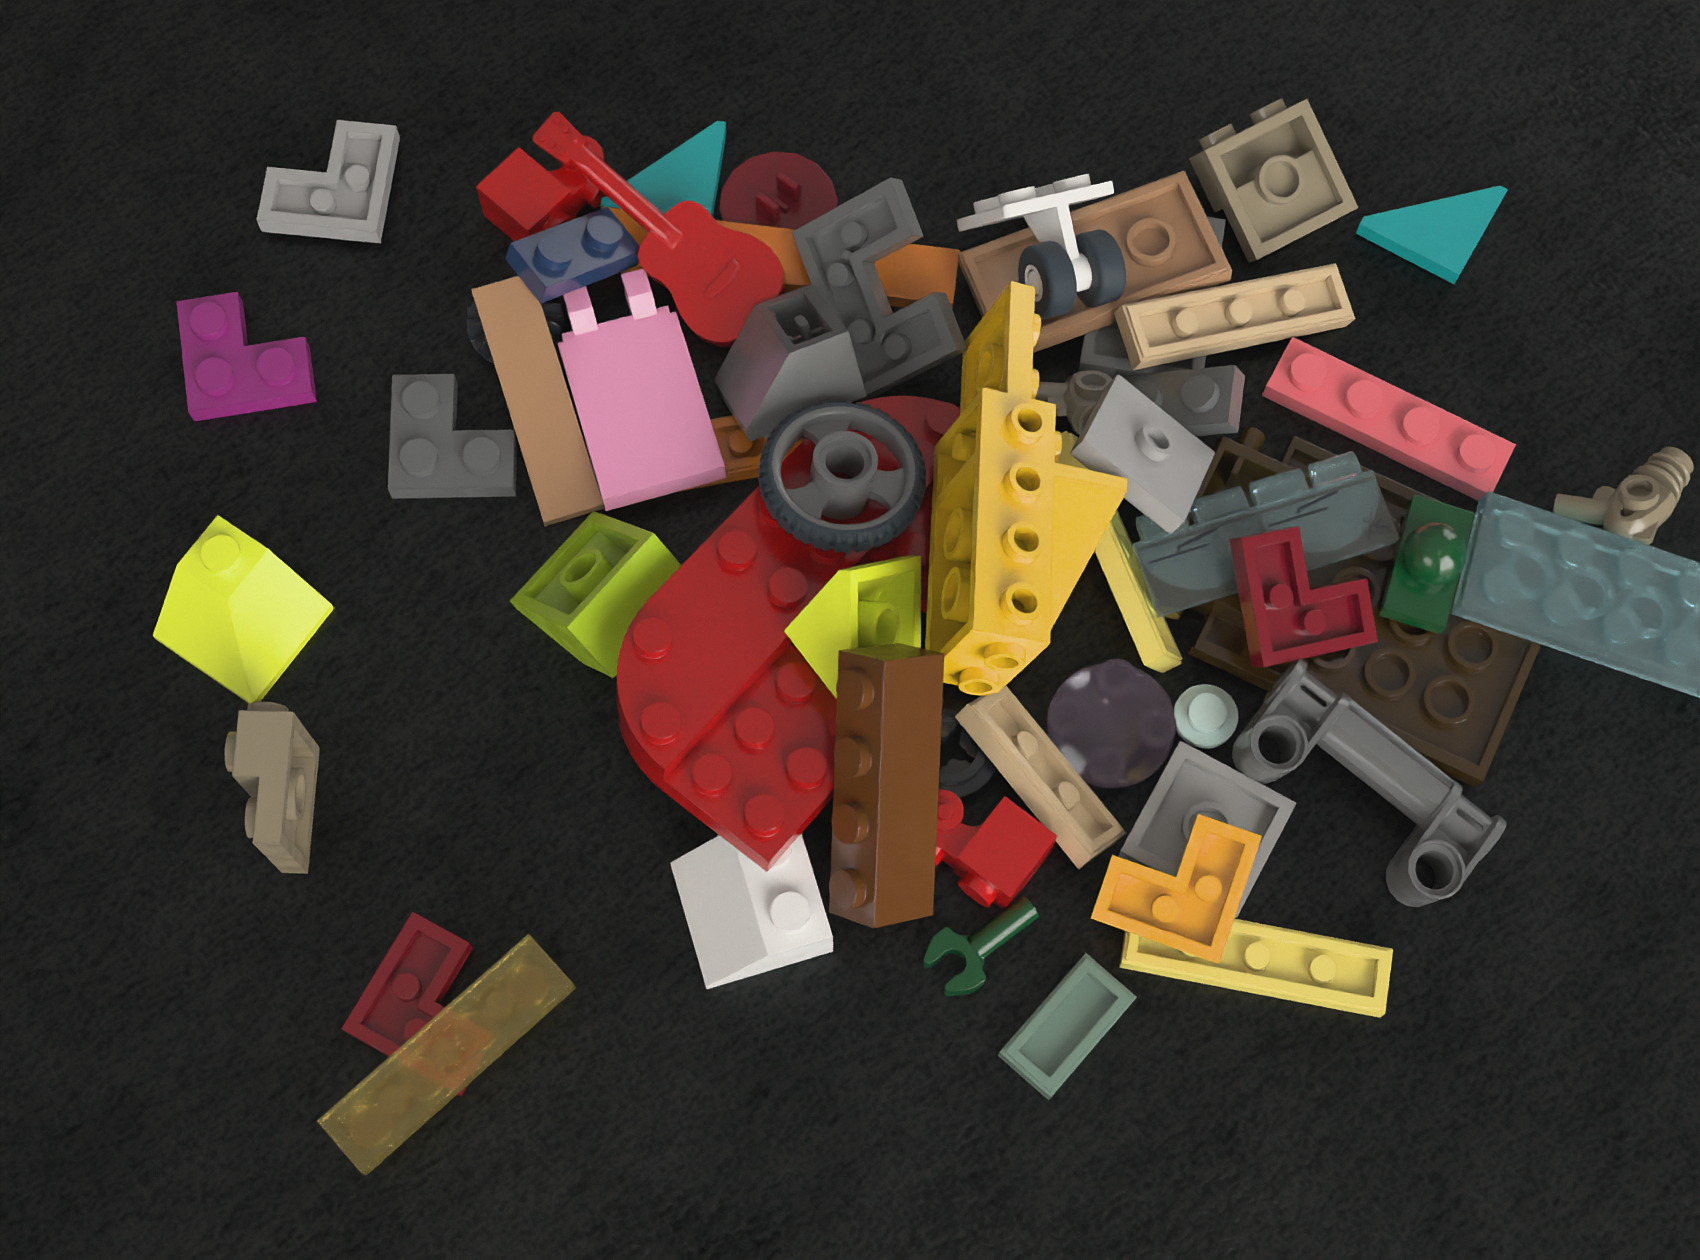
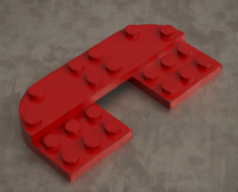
[616,396,960,872]

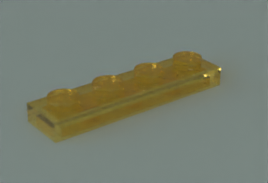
[317,934,576,1175]

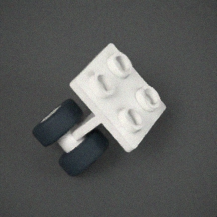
[957,174,1126,319]

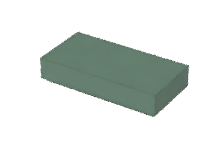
[998,953,1137,1100]

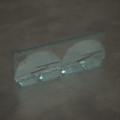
[1132,451,1400,617]

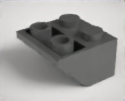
[714,284,867,441]

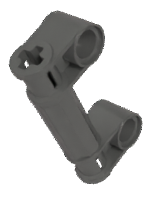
[1232,659,1507,907]

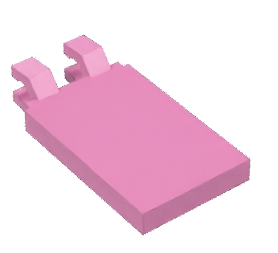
[558,269,727,511]

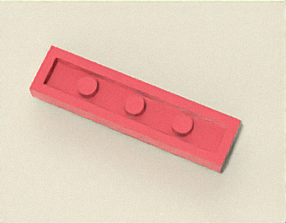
[1262,337,1516,504]

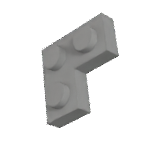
[257,120,400,243]

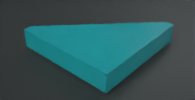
[600,121,727,217]
[1356,186,1508,284]

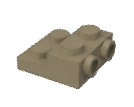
[1189,98,1358,263]
[225,702,320,874]

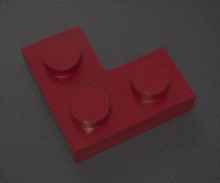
[1229,526,1378,667]
[342,912,496,1097]

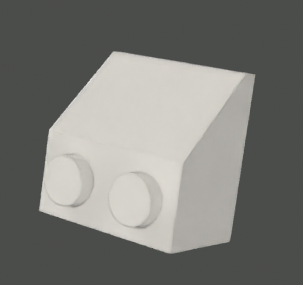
[670,834,833,989]

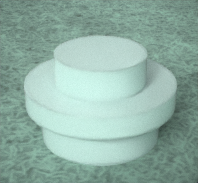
[1173,684,1238,749]

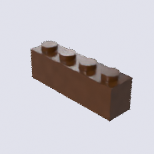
[829,643,944,928]

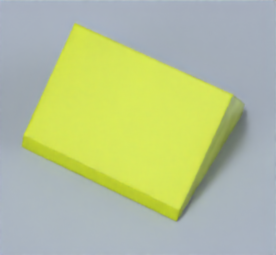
[784,555,921,699]

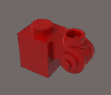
[476,135,606,241]
[935,789,1058,910]

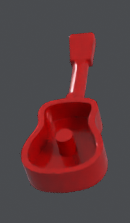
[533,112,787,348]

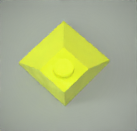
[153,515,334,704]

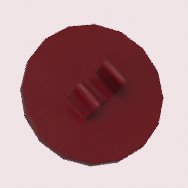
[719,151,838,230]

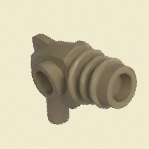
[1553,447,1693,545]

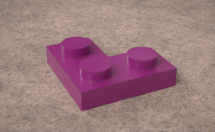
[177,292,317,422]

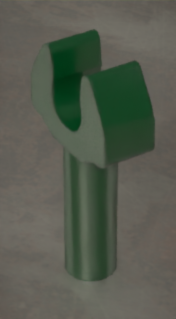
[923,896,1039,996]

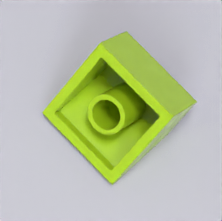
[510,511,681,678]

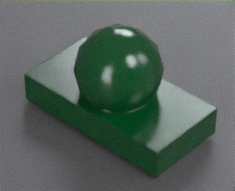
[1378,494,1475,634]

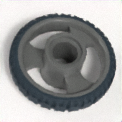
[758,400,926,553]

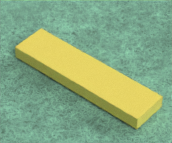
[1057,431,1182,673]
[1119,919,1393,1018]

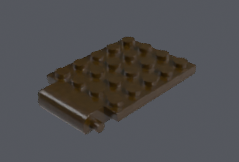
[1149,426,1576,788]

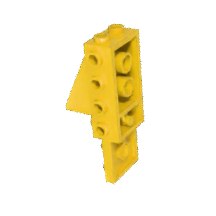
[925,281,1127,695]

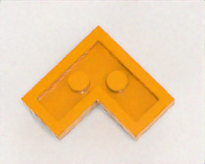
[1091,814,1262,964]

